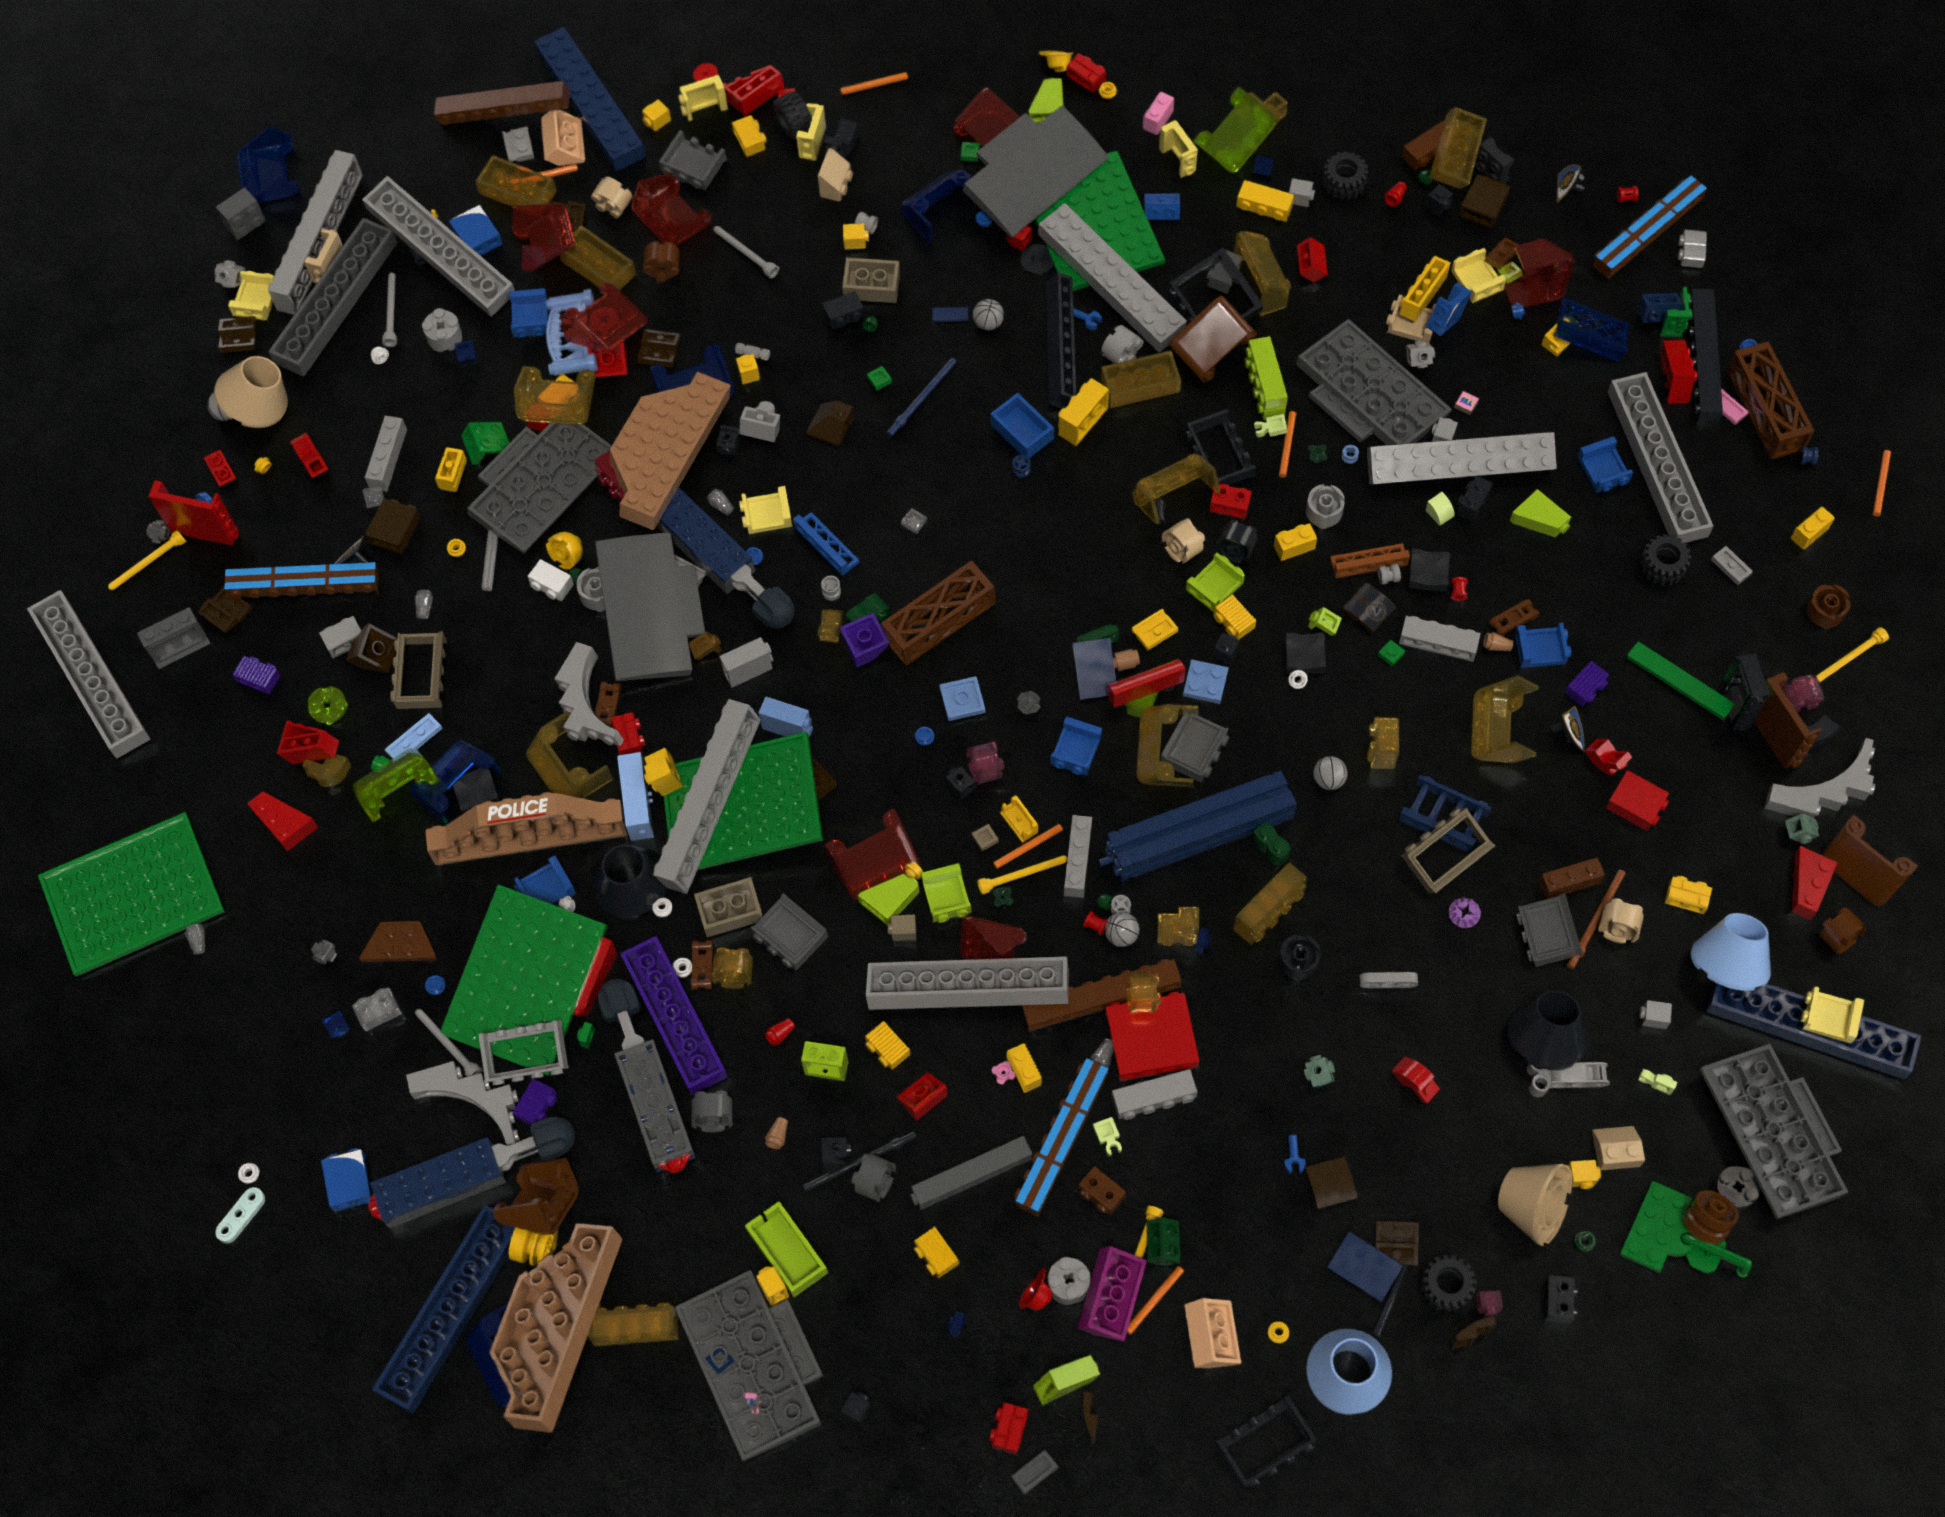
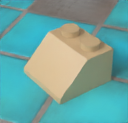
[818,148,853,201]
[1592,1126,1645,1170]

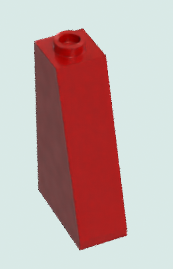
[573,937,618,1017]

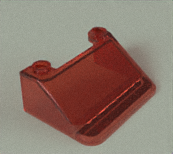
[512,204,575,271]
[560,283,648,352]
[825,809,920,900]
[960,915,1026,960]

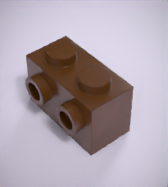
[1078,1166,1126,1215]

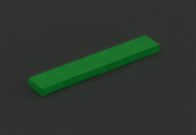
[1627,642,1735,721]

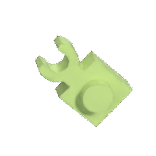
[1254,414,1288,437]
[1638,1069,1677,1095]
[1093,1117,1122,1156]

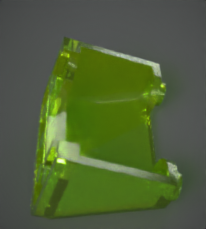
[1193,87,1276,173]
[352,748,439,822]

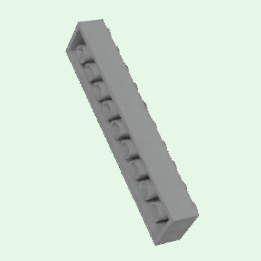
[268,150,363,315]
[362,176,515,317]
[1038,203,1187,352]
[1608,372,1713,543]
[1367,432,1556,485]
[27,590,150,758]
[653,699,761,894]
[866,957,1069,1010]

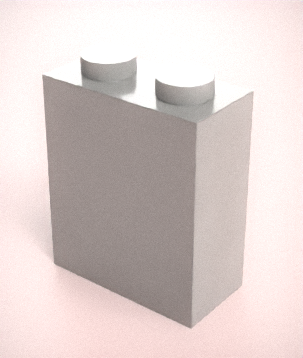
[720,637,773,688]

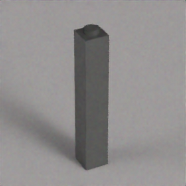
[910,1136,1032,1210]

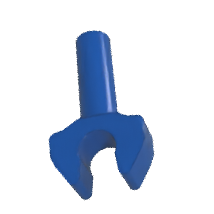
[1073,308,1102,330]
[1284,1135,1305,1174]

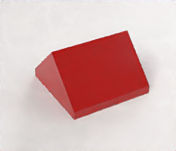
[587,339,628,378]
[897,1072,947,1121]

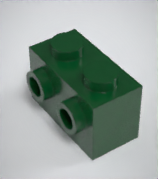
[1146,1217,1180,1266]

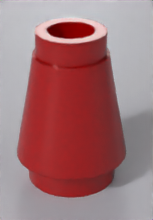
[1385,182,1407,206]
[765,1018,795,1046]

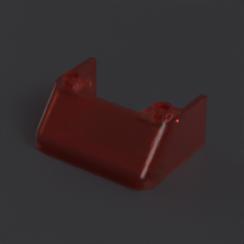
[1504,239,1575,308]

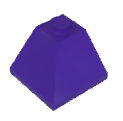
[839,613,890,668]

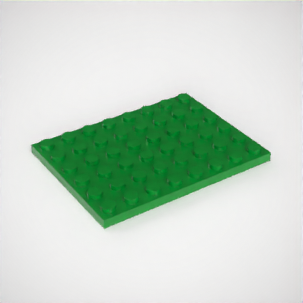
[1035,151,1165,291]
[664,732,823,870]
[38,812,225,977]
[440,885,608,1076]

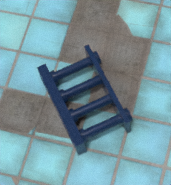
[1399,775,1492,853]

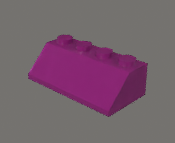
[1077,1246,1146,1341]

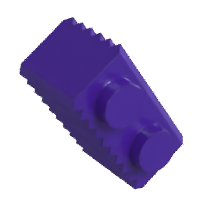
[232,656,280,694]
[1564,661,1609,707]
[513,1079,557,1126]

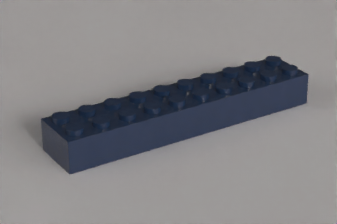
[534,27,646,172]
[1706,982,1921,1080]
[372,1205,515,1414]

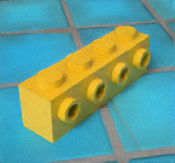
[1399,256,1450,322]

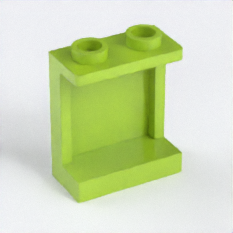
[1186,553,1245,612]
[921,863,971,923]

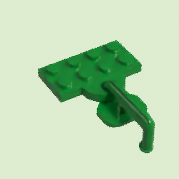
[1620,1181,1752,1277]

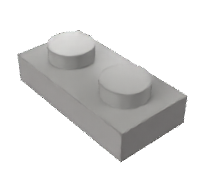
[1711,546,1753,585]

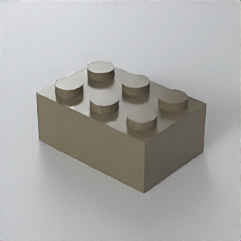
[842,258,900,303]
[694,877,763,937]

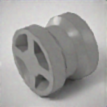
[1111,895,1131,914]

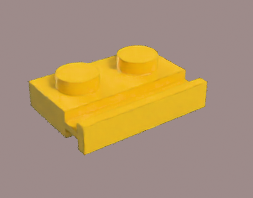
[1132,609,1178,651]

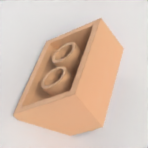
[541,110,585,166]
[1185,1298,1241,1368]

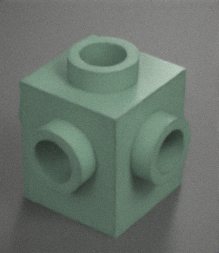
[1785,814,1819,844]
[1304,1055,1335,1087]

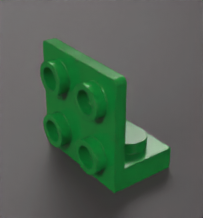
[1659,287,1692,337]
[461,422,509,465]

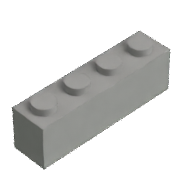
[365,416,407,491]
[1399,616,1481,661]
[1064,815,1092,898]
[1112,1069,1197,1120]

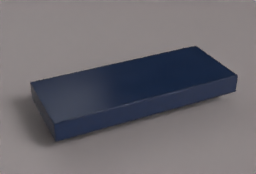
[933,307,968,322]

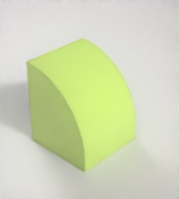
[1426,492,1454,526]

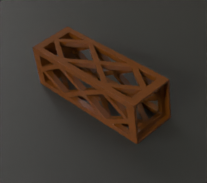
[1726,341,1814,460]
[881,560,996,666]

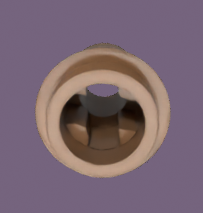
[1483,632,1513,651]
[765,1117,788,1149]

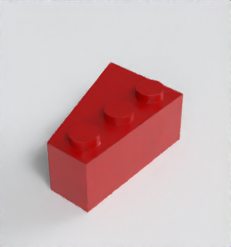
[723,65,785,116]
[1660,340,1697,404]
[277,721,339,764]
[247,792,318,851]
[1792,846,1838,920]

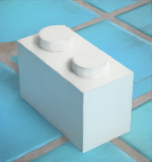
[528,559,574,601]

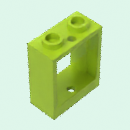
[801,1041,848,1081]

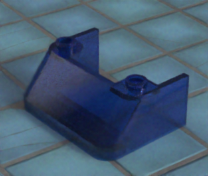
[901,170,972,242]
[466,1303,511,1407]

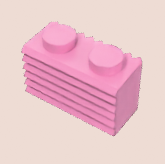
[1143,92,1174,135]

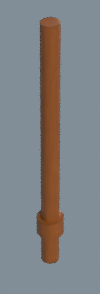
[1567,870,1626,969]

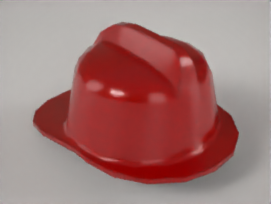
[1019,1268,1053,1310]

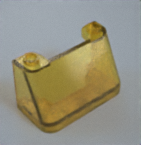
[514,366,595,424]

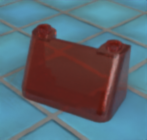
[953,88,1020,147]
[632,172,712,246]

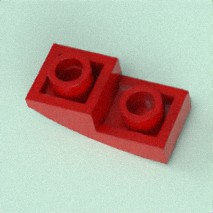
[204,450,236,487]

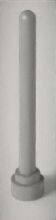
[714,226,779,278]
[382,273,397,347]
[415,1009,483,1077]

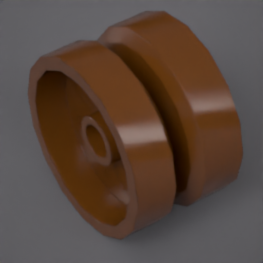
[1683,1190,1739,1245]

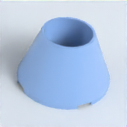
[1691,913,1771,991]
[1307,1329,1392,1415]

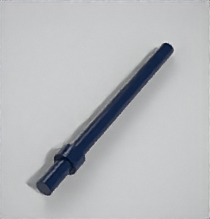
[886,358,957,437]

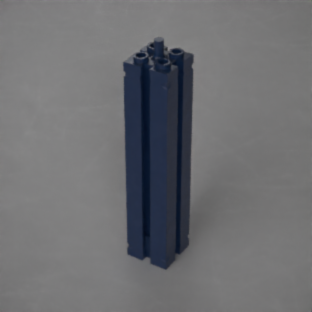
[1098,771,1297,882]

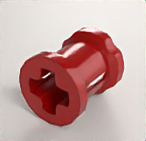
[1617,186,1638,203]
[1451,577,1468,601]
[1083,911,1108,936]

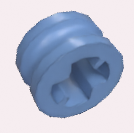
[1342,445,1359,464]

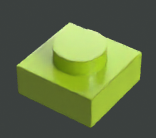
[1497,262,1523,284]

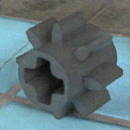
[147,520,170,544]
[1017,691,1041,714]
[311,940,337,964]

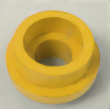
[1099,82,1116,99]
[255,457,272,474]
[447,539,466,557]
[905,861,923,879]
[1268,1322,1289,1343]

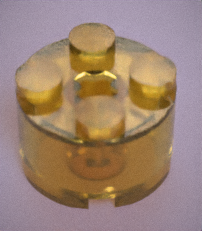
[712,948,753,989]
[1126,972,1161,1014]

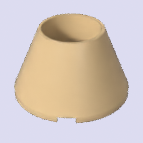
[214,356,288,428]
[1498,1164,1572,1246]

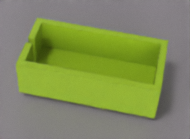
[1244,336,1288,420]
[745,1202,828,1297]

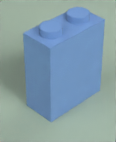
[759,697,813,737]

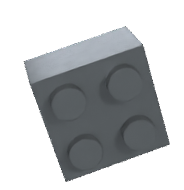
[216,188,265,240]

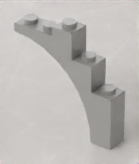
[555,642,624,746]
[1765,738,1875,818]
[406,1061,520,1146]

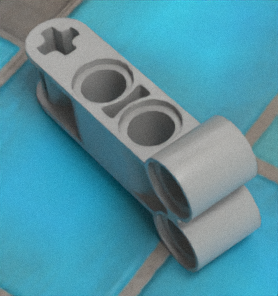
[1527,1062,1610,1097]

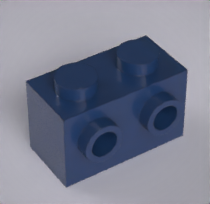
[1638,293,1682,323]

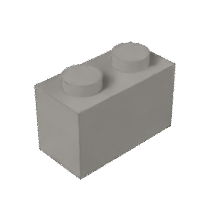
[319,616,361,658]

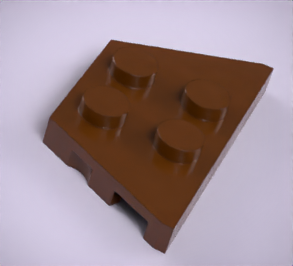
[360,921,437,962]

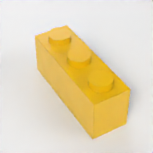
[1237,180,1294,221]

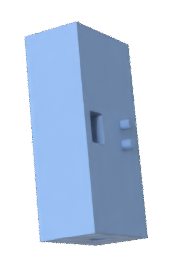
[617,752,654,841]

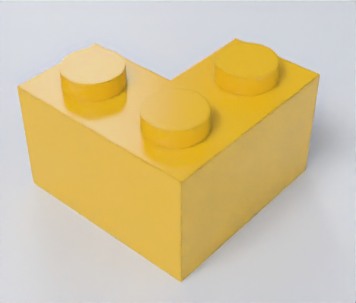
[644,748,683,796]

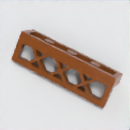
[1330,543,1410,578]

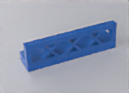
[793,512,859,576]

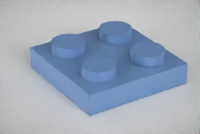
[1183,660,1229,704]
[940,676,985,721]

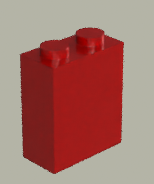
[1606,770,1669,831]

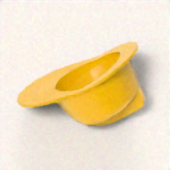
[1039,51,1074,72]

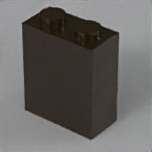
[1459,174,1510,228]
[365,498,421,554]

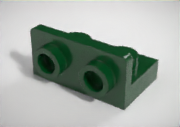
[1077,624,1119,644]

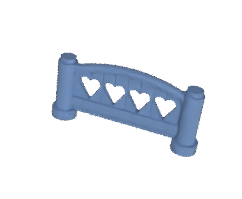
[546,289,598,376]

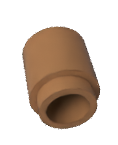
[1113,649,1140,671]

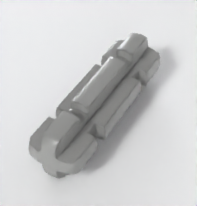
[735,343,770,360]

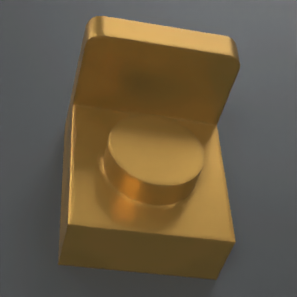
[689,632,722,660]

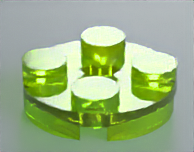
[308,686,348,725]

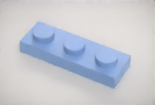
[385,713,442,765]

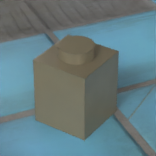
[888,915,916,941]

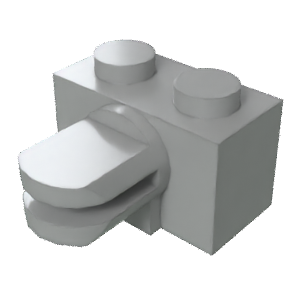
[740,401,780,442]

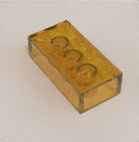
[1430,107,1487,189]
[476,155,556,217]
[558,225,636,297]
[1101,351,1181,408]
[1233,862,1307,945]
[589,1303,679,1346]

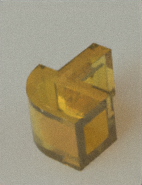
[818,609,843,642]
[302,754,351,787]

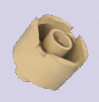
[591,177,632,218]
[1162,518,1205,563]
[1599,899,1644,943]

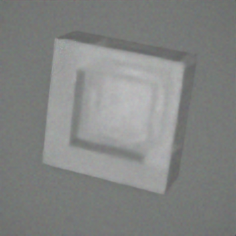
[363,485,384,508]
[901,508,927,534]

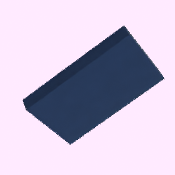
[1072,637,1116,700]
[1328,1232,1403,1302]

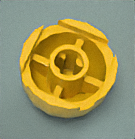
[546,532,583,570]

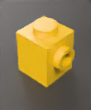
[642,100,671,131]
[843,224,869,249]
[736,354,760,384]
[1568,1160,1601,1189]

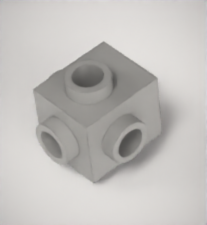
[215,260,245,288]
[1406,341,1435,368]

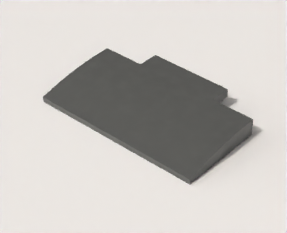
[963,106,1109,238]
[1296,319,1452,446]
[467,410,612,553]
[595,533,705,681]
[1700,1044,1848,1219]
[675,1270,823,1461]

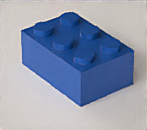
[990,393,1054,458]

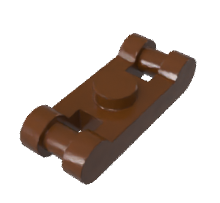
[1489,599,1540,636]
[595,681,621,728]
[691,940,713,990]

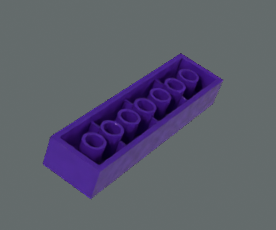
[620,936,727,1096]

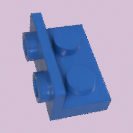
[1144,194,1180,220]

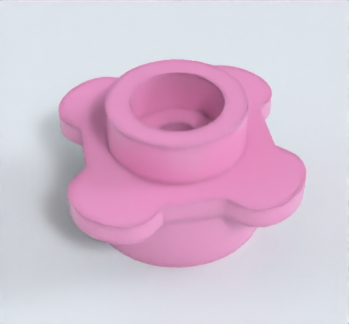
[992,1061,1015,1084]

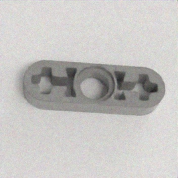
[1359,972,1418,988]

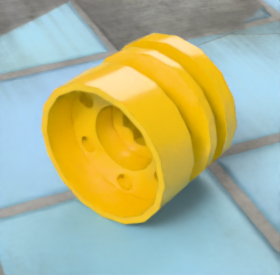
[509,1228,558,1266]

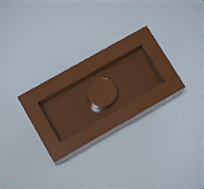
[1485,237,1520,270]

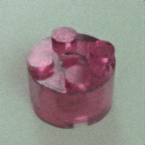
[1782,675,1825,712]
[966,741,1004,785]

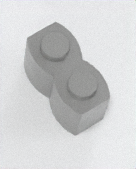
[1678,230,1706,268]

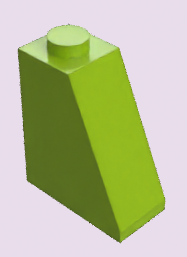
[1029,78,1063,124]
[1510,489,1571,537]
[858,874,919,926]
[1033,1355,1100,1405]

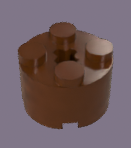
[643,241,680,282]
[1806,584,1851,629]
[1818,907,1867,954]

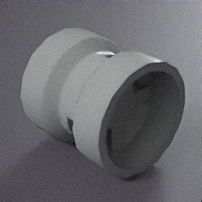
[855,212,878,234]
[1377,563,1401,585]
[821,576,841,601]

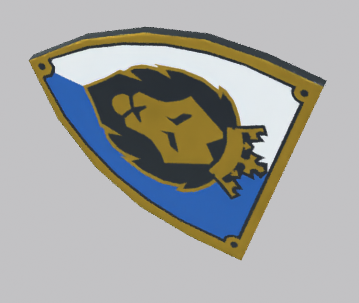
[1557,164,1584,203]
[334,536,370,564]
[1551,706,1584,752]

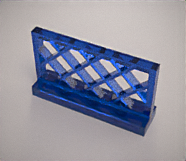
[1553,298,1629,362]

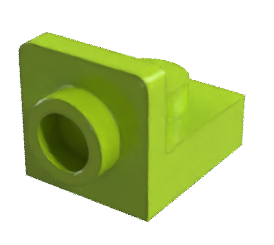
[1308,607,1342,636]

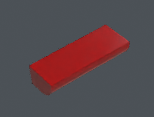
[1106,659,1185,708]

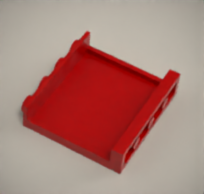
[148,480,239,545]
[1105,992,1199,1081]

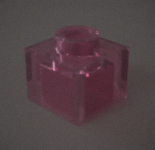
[1476,1291,1503,1316]

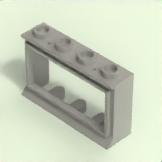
[479,1020,569,1085]

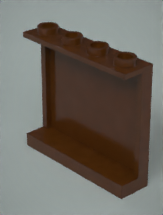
[1754,672,1822,769]

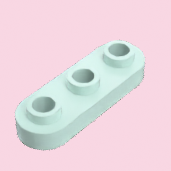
[216,1188,265,1243]

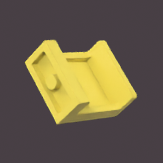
[678,75,728,121]
[796,103,826,160]
[1159,120,1198,178]
[1451,248,1506,303]
[228,271,275,320]
[739,486,792,534]
[1801,987,1864,1043]

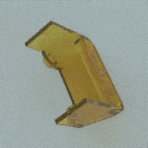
[1234,231,1291,316]
[1132,454,1220,524]
[1471,675,1538,763]
[1136,704,1199,787]
[526,711,613,799]

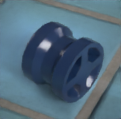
[1799,446,1818,465]
[1012,455,1031,478]

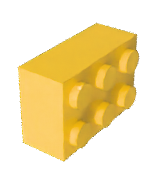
[1058,378,1109,446]

